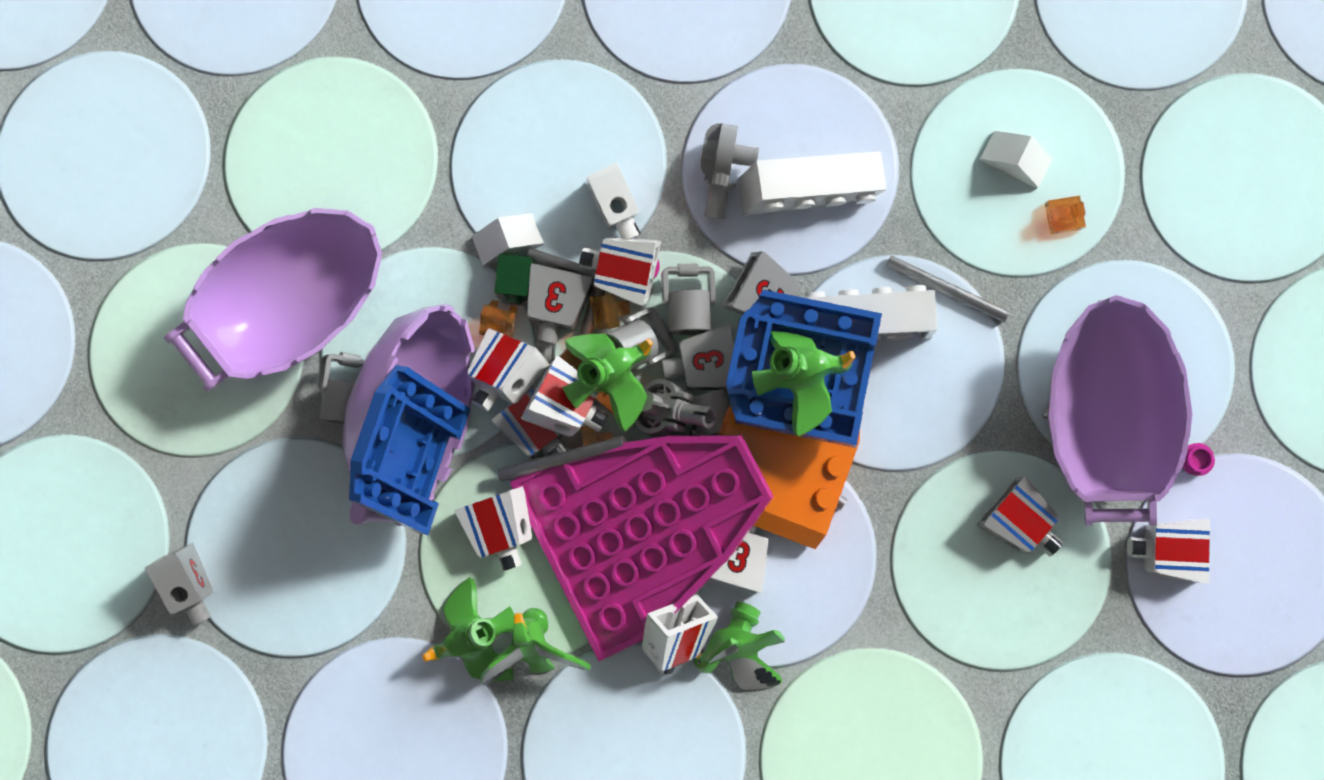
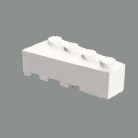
[738,151,887,216]
[805,285,937,340]

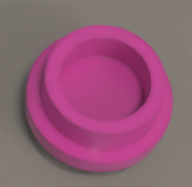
[1182,443,1215,476]

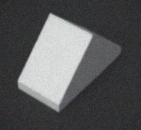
[979,131,1053,189]
[472,213,544,267]

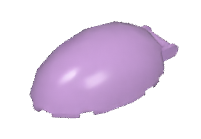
[164,208,382,392]
[1048,295,1193,526]
[342,304,475,526]

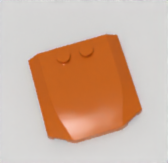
[718,406,860,550]

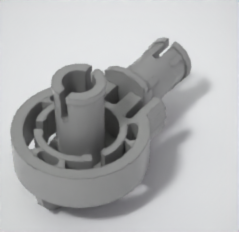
[701,123,759,219]
[635,379,717,437]

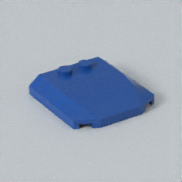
[726,290,882,448]
[349,365,471,535]

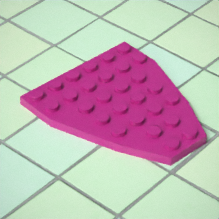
[509,435,774,661]

